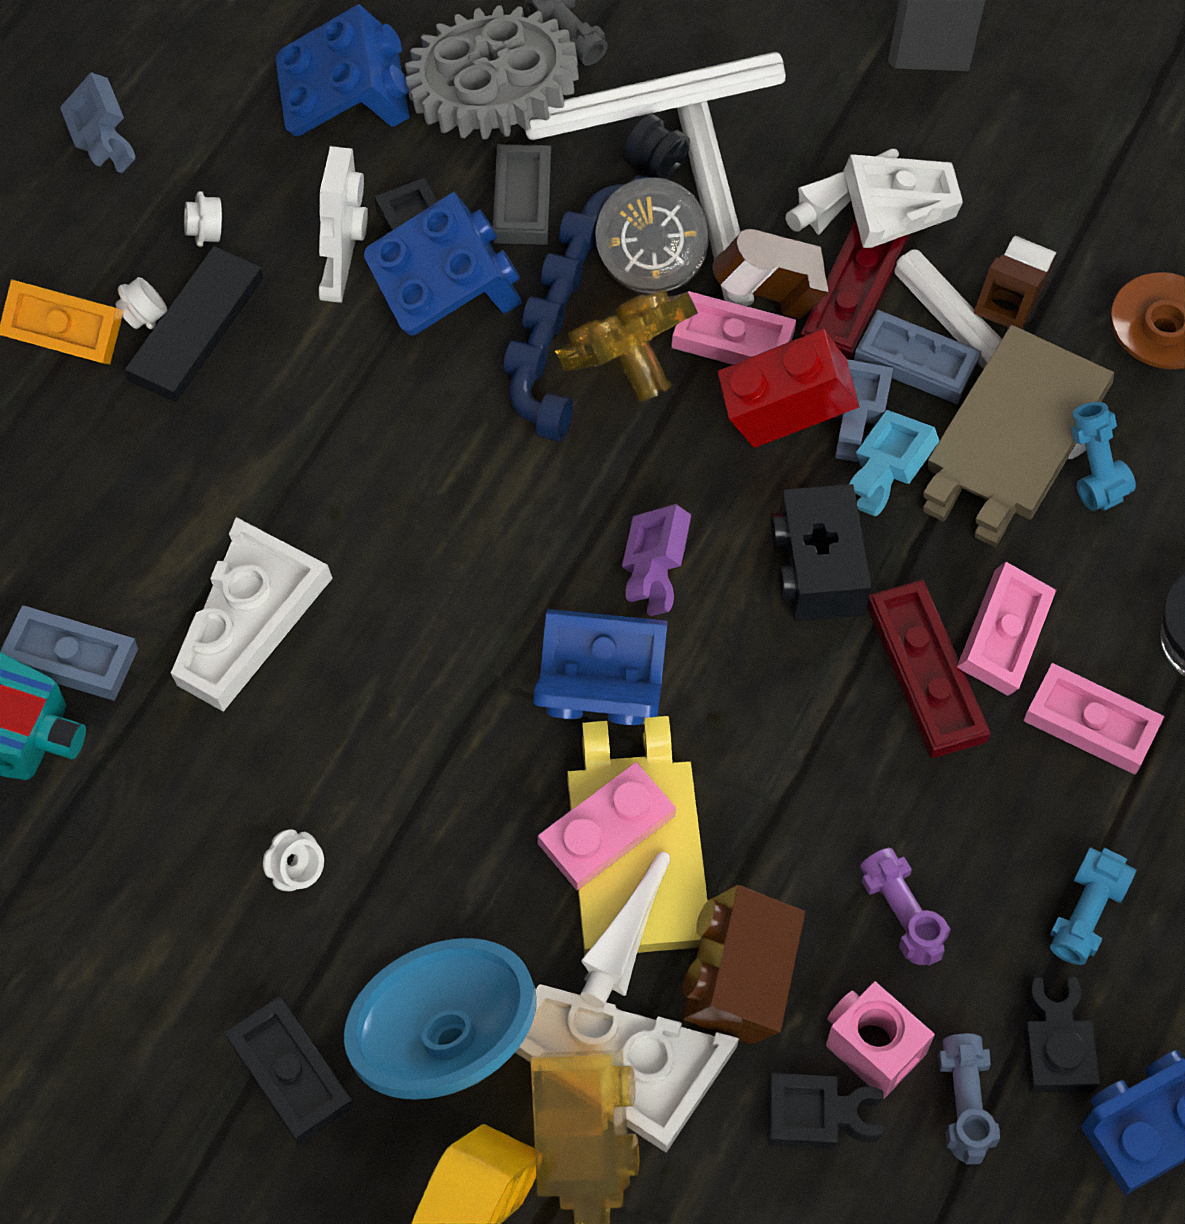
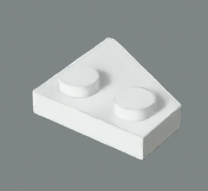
[319,146,368,303]
[844,155,963,248]

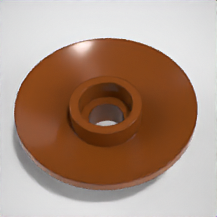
[1110,272,1185,369]

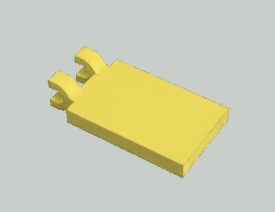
[567,716,708,956]

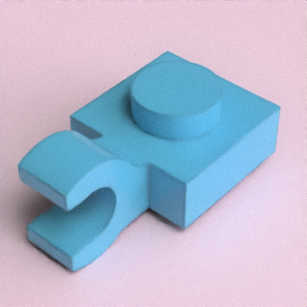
[850,410,939,517]

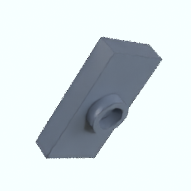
[854,309,982,405]

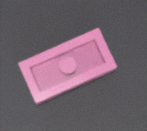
[672,291,796,365]
[957,562,1056,696]
[1024,663,1164,775]
[538,762,676,891]

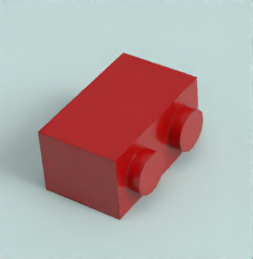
[718,329,860,448]

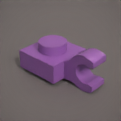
[622,504,691,616]

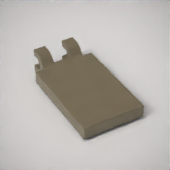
[923,325,1114,548]

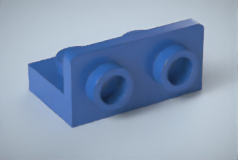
[1081,1050,1185,1196]

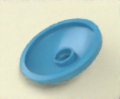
[344,938,537,1099]

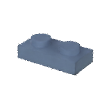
[0,605,138,701]

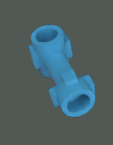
[1070,402,1136,511]
[1050,847,1137,965]

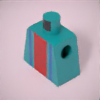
[0,652,86,780]

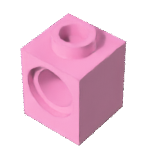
[826,981,935,1099]

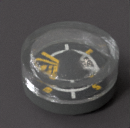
[596,178,708,296]

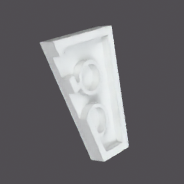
[171,517,333,712]
[515,984,739,1152]

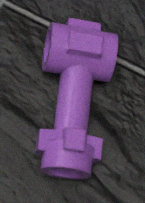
[860,848,950,966]

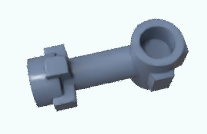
[938,1033,1000,1164]

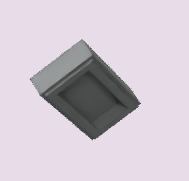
[493,144,551,245]

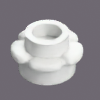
[184,191,222,247]
[116,277,167,330]
[263,829,324,891]

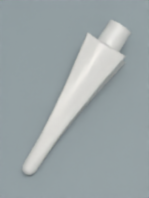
[786,149,899,235]
[580,852,670,1008]

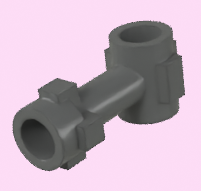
[524,0,608,65]

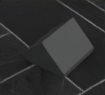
[888,0,985,71]

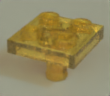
[555,289,698,402]

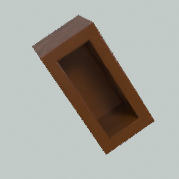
[683,885,805,1045]

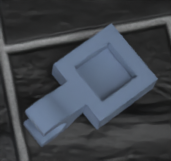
[60,72,135,173]
[835,359,893,462]

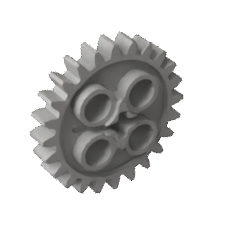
[405,6,579,139]

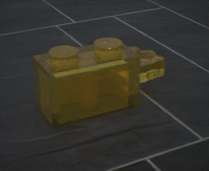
[531,1050,639,1224]

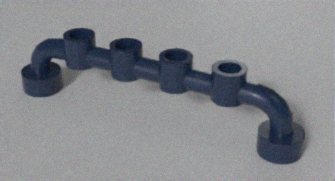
[504,175,661,442]

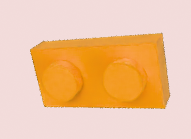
[0,279,124,365]

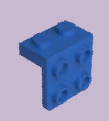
[276,4,410,136]
[364,192,523,335]
[533,609,668,725]

